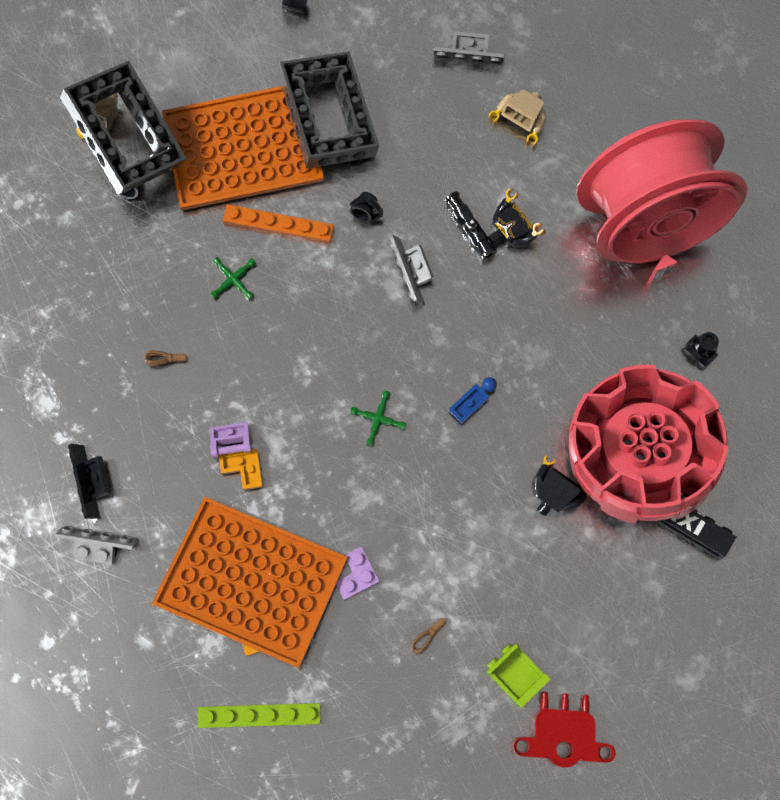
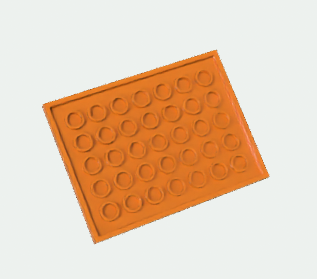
[162,86,324,211]
[151,497,348,669]

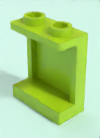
[486,643,551,708]

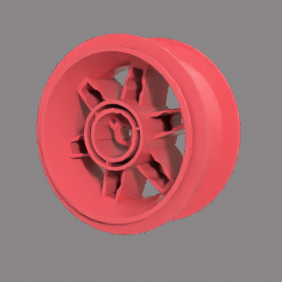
[576,119,748,263]

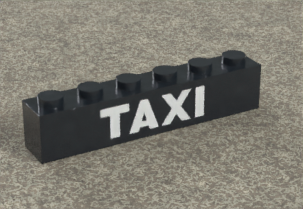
[658,509,737,559]

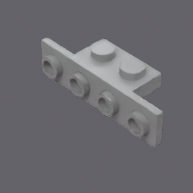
[434,31,505,62]
[389,235,434,305]
[55,526,138,565]

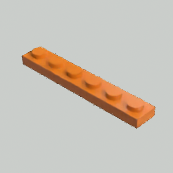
[222,204,334,244]

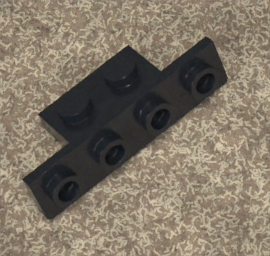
[68,444,111,519]

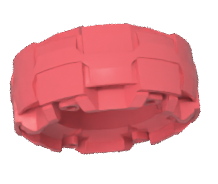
[568,365,729,524]

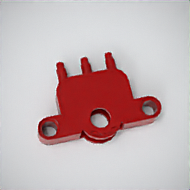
[512,692,616,768]

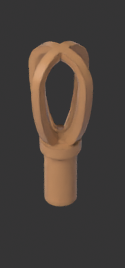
[145,350,186,366]
[411,618,446,654]

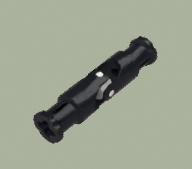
[445,191,497,260]

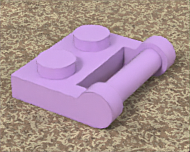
[210,422,251,458]

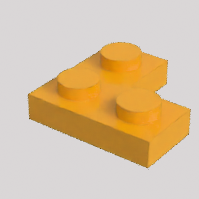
[219,448,263,490]

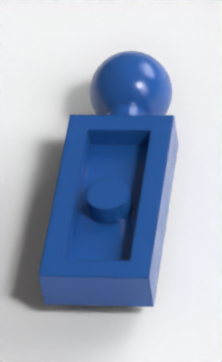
[448,377,497,424]

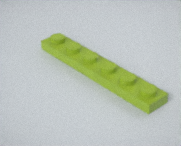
[198,703,321,728]

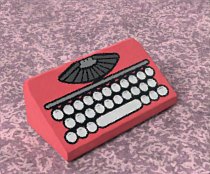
[648,254,677,283]

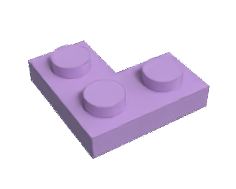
[336,546,379,601]

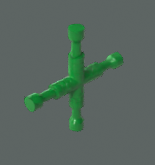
[210,257,256,300]
[350,390,407,446]

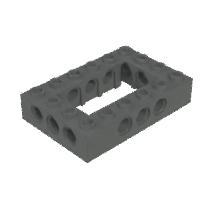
[278,51,379,169]
[60,61,186,195]

